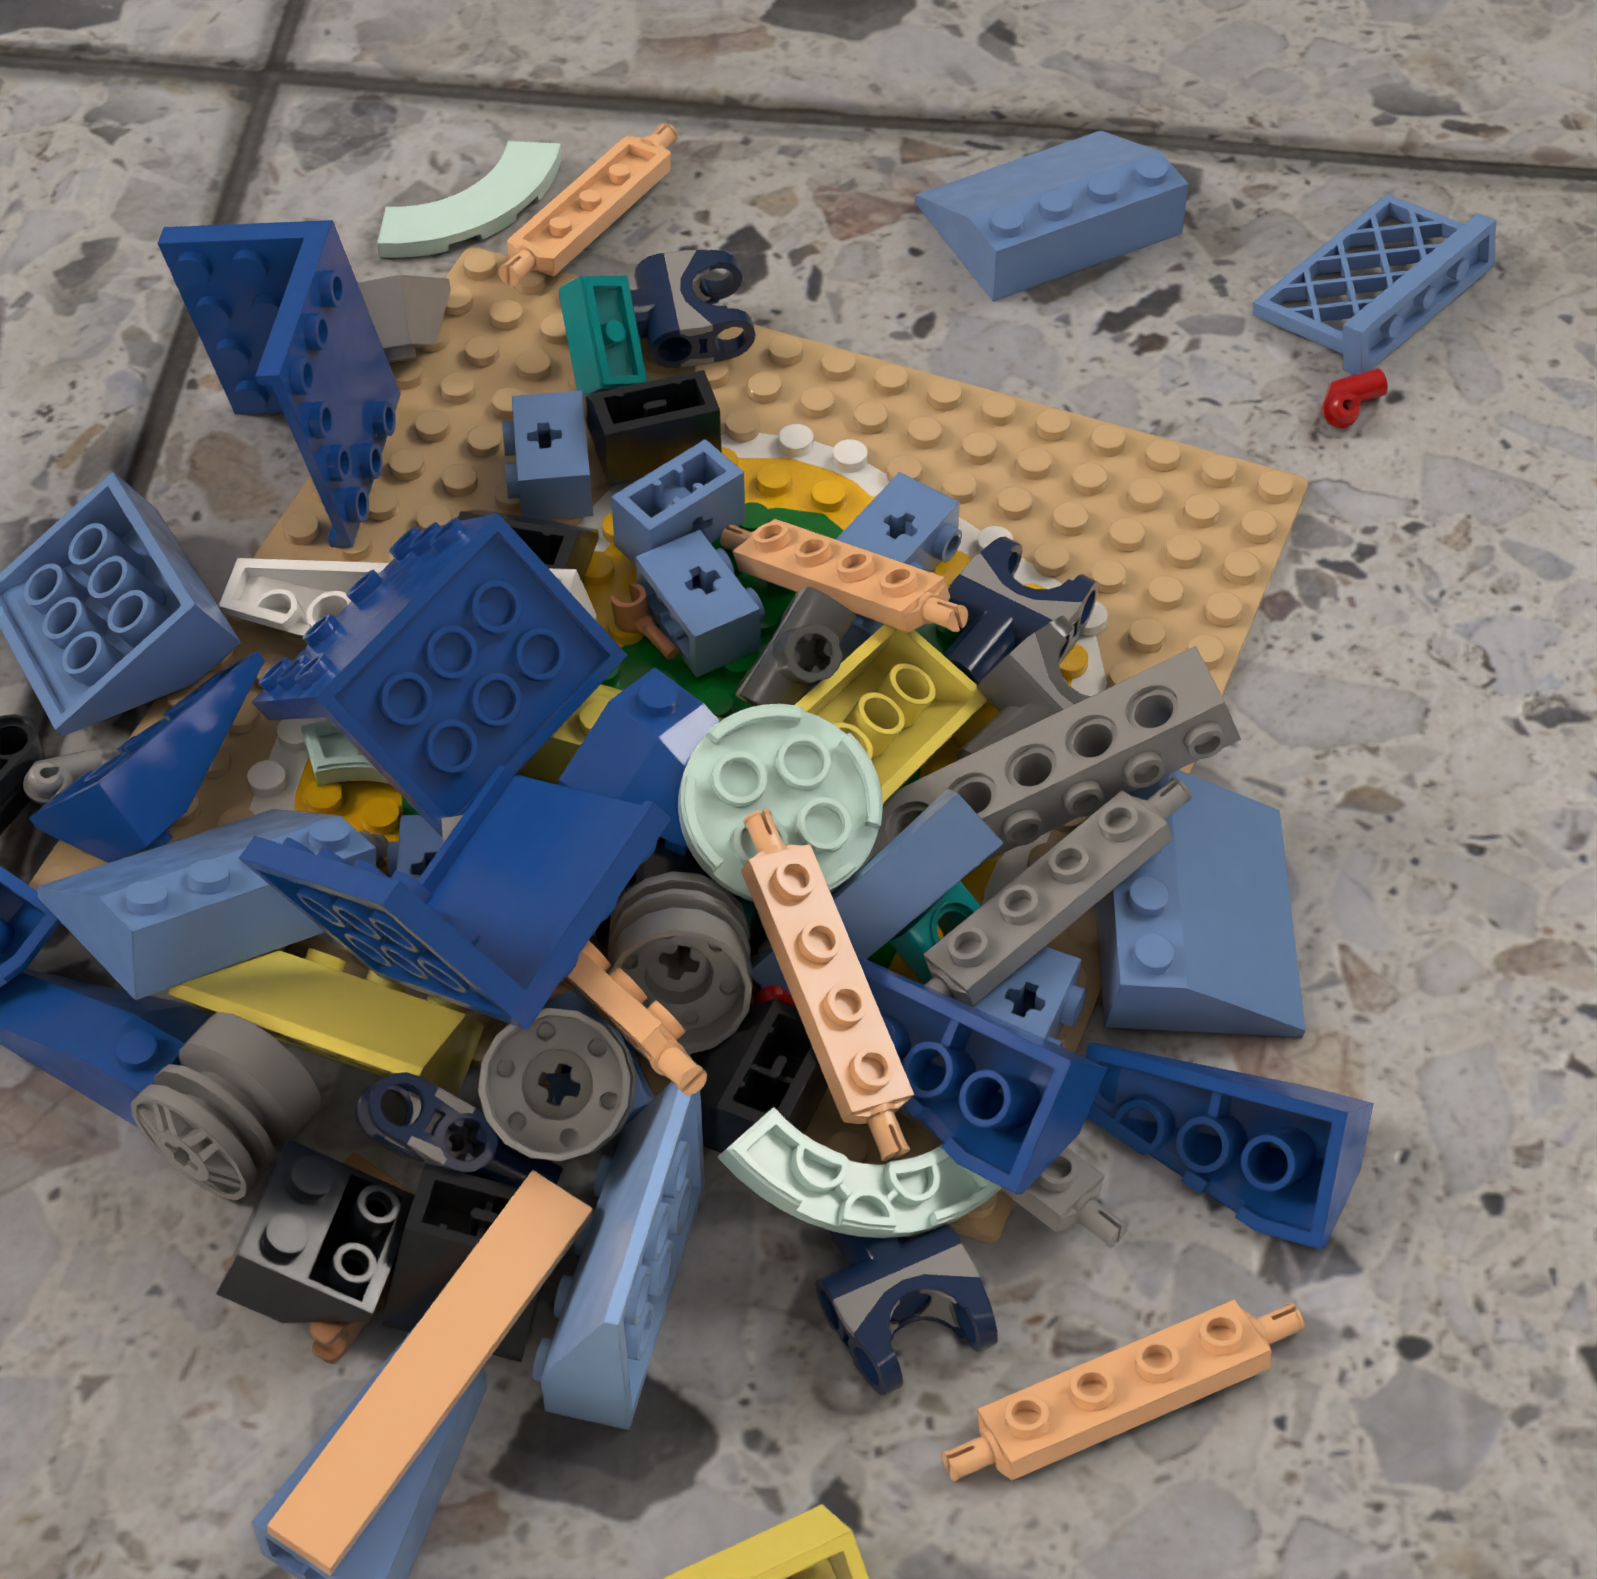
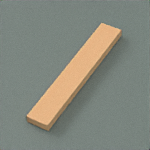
[267,1170,593,1576]

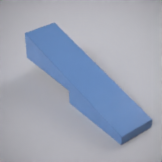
[751,788,1004,994]

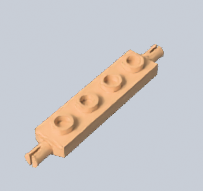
[498,123,678,287]
[720,519,968,633]
[741,809,914,1161]
[562,941,707,1095]
[941,1299,1305,1482]

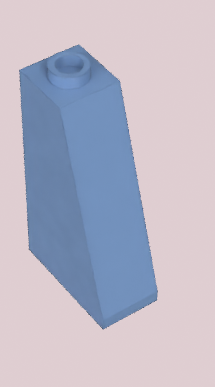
[251,1322,487,1579]

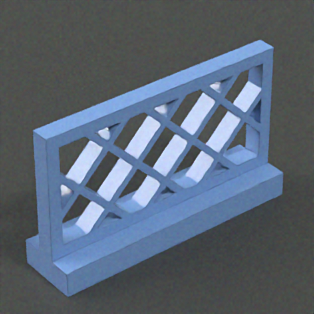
[1253,194,1496,375]

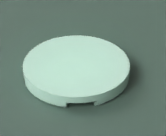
[678,704,883,901]

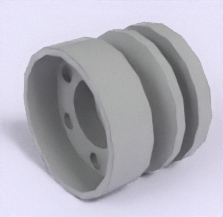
[607,871,752,1054]
[478,1008,637,1161]
[131,1012,322,1200]

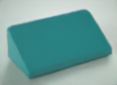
[559,275,647,396]

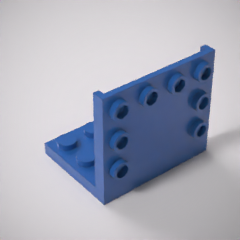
[157,220,401,547]
[251,513,628,837]
[238,765,671,1030]

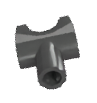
[734,587,856,707]
[956,615,1091,761]

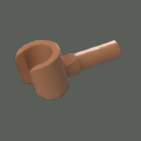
[610,583,679,660]

